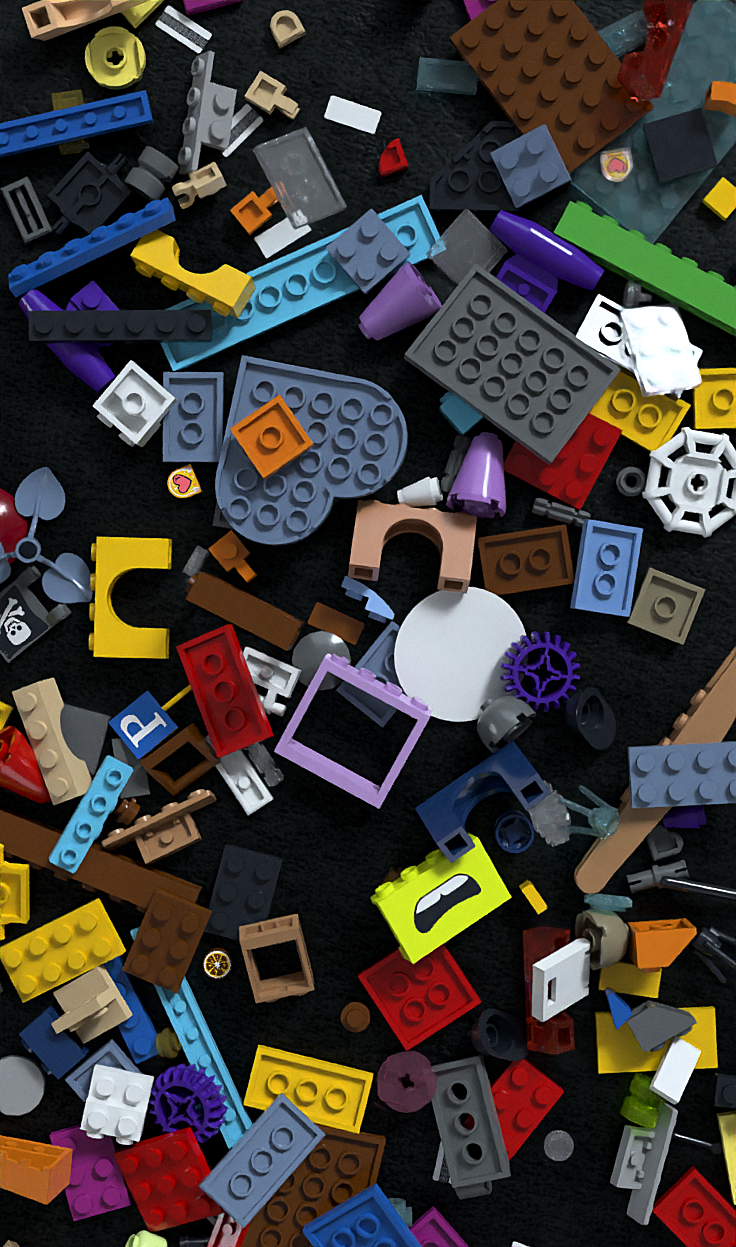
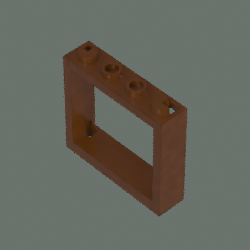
[185,571,305,651]

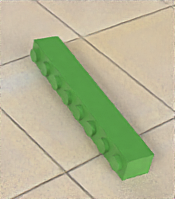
[553,201,736,336]

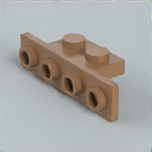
[101,789,217,865]

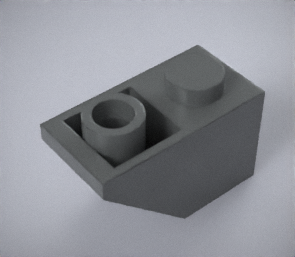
[626,1000,697,1053]

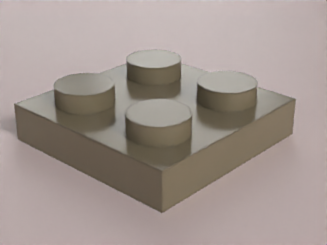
[626,568,705,645]

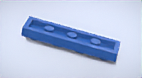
[91,956,164,1064]

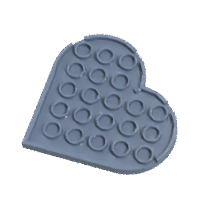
[215,355,408,546]

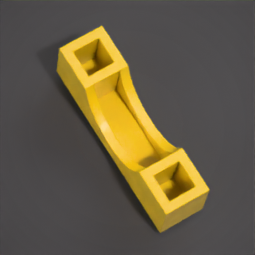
[130,230,256,318]

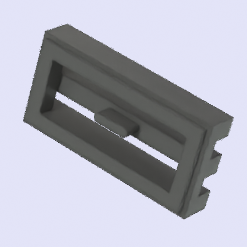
[1,177,53,245]

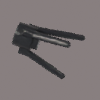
[690,926,736,984]

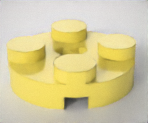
[85,26,146,90]

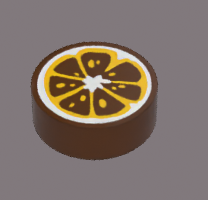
[202,948,233,979]

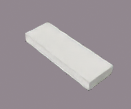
[205,735,273,815]

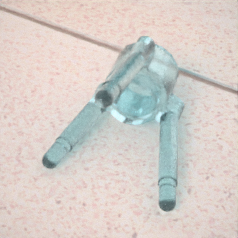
[554,785,620,839]

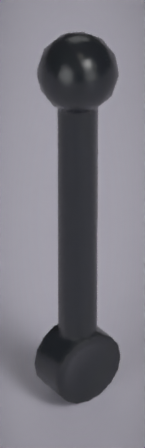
[671,1130,723,1154]

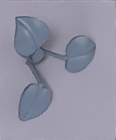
[0,467,93,603]

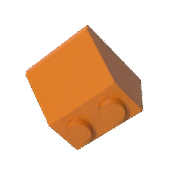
[627,918,697,973]

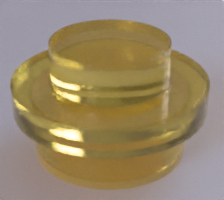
[156,1028,181,1059]

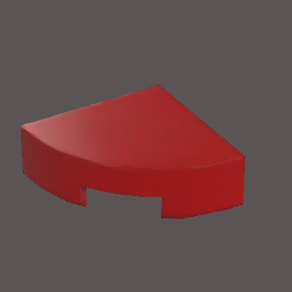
[379,138,409,178]

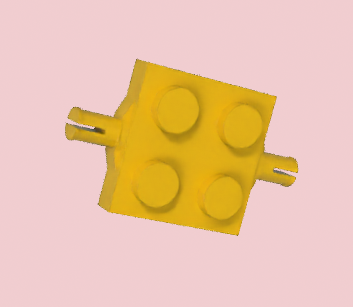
[0,844,30,941]

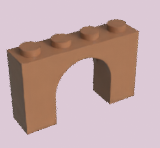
[348,500,477,593]

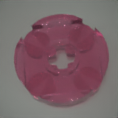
[377,1050,437,1113]

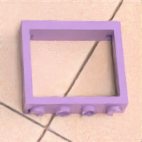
[274,653,433,809]

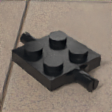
[47,151,133,236]

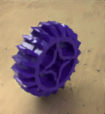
[500,631,580,712]
[149,1063,228,1143]

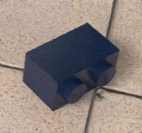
[19,1005,90,1079]

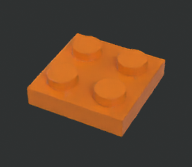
[230,394,315,480]

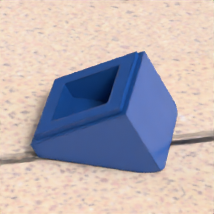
[605,987,632,1030]

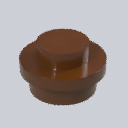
[114,797,141,826]
[341,1002,370,1032]

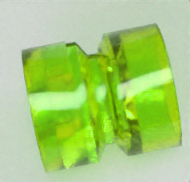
[620,1073,667,1129]

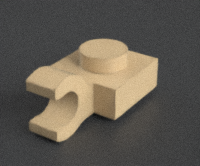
[245,71,300,120]
[172,162,227,209]

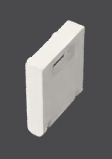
[532,938,591,1022]

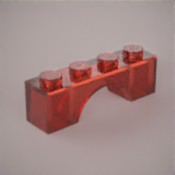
[617,0,693,102]
[523,926,575,1055]

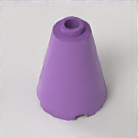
[358,262,442,341]
[446,432,506,518]

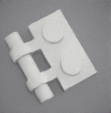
[243,647,302,717]

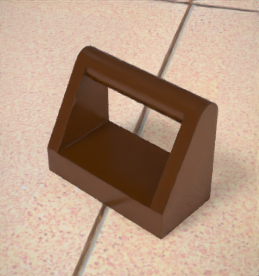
[140,723,221,796]

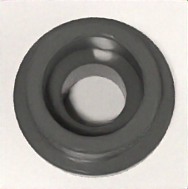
[616,467,646,497]

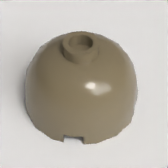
[575,908,630,970]

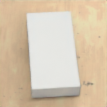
[649,1036,701,1104]

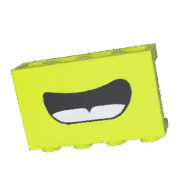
[370,833,512,964]

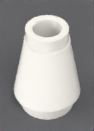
[397,476,443,507]

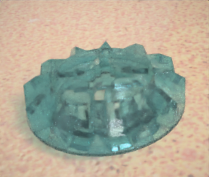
[584,893,632,912]

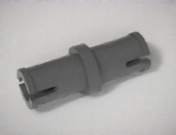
[626,860,689,894]

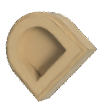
[270,10,306,48]

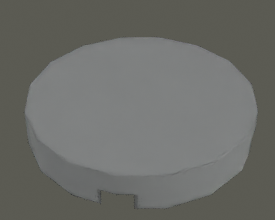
[0,1054,46,1116]

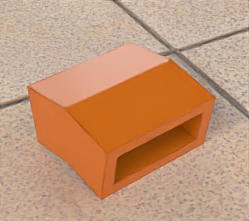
[704,81,736,117]

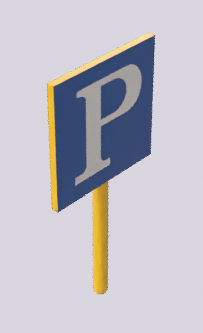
[108,684,192,760]

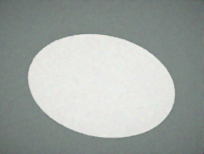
[394,587,528,722]

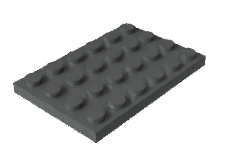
[404,263,621,465]

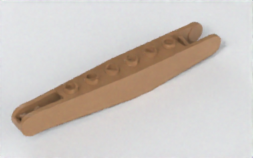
[574,647,736,894]

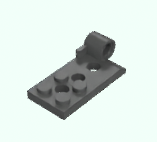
[424,1055,511,1200]

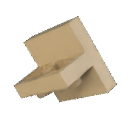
[51,964,133,1044]

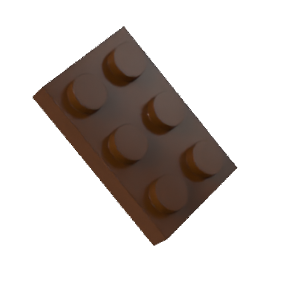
[477,524,574,595]
[122,888,212,994]

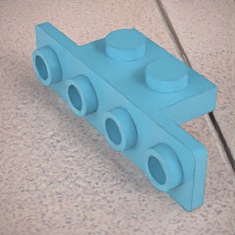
[48,755,133,873]

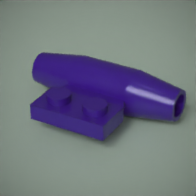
[489,210,604,313]
[19,280,119,394]

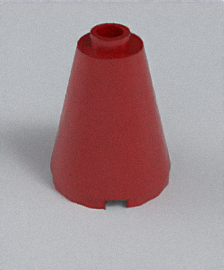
[0,726,52,804]

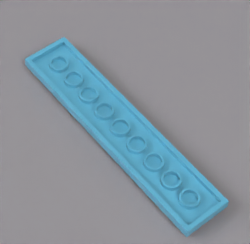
[161,195,446,372]

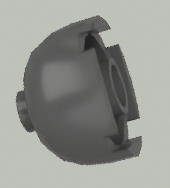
[477,695,537,753]

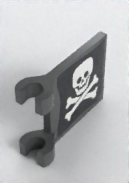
[0,566,72,663]

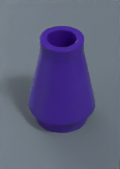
[662,805,707,829]

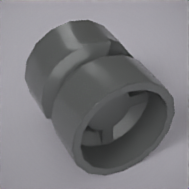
[124,146,179,202]

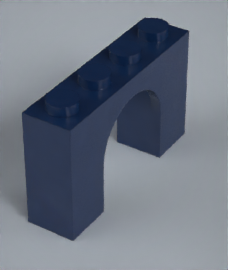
[415,740,551,863]

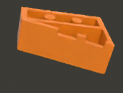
[0,1135,73,1205]

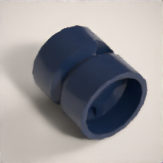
[493,810,534,853]

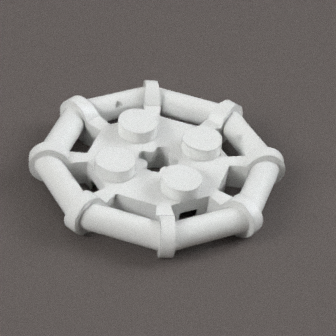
[642,427,736,538]

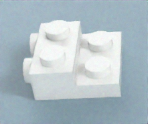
[93,360,178,447]
[80,1064,154,1145]

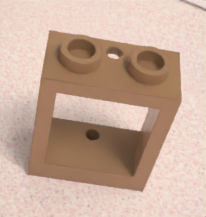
[239,914,314,1003]

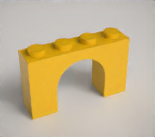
[89,537,172,659]

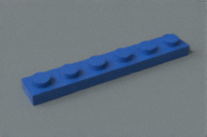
[0,90,154,158]
[9,197,176,297]

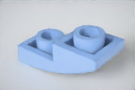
[341,576,395,623]

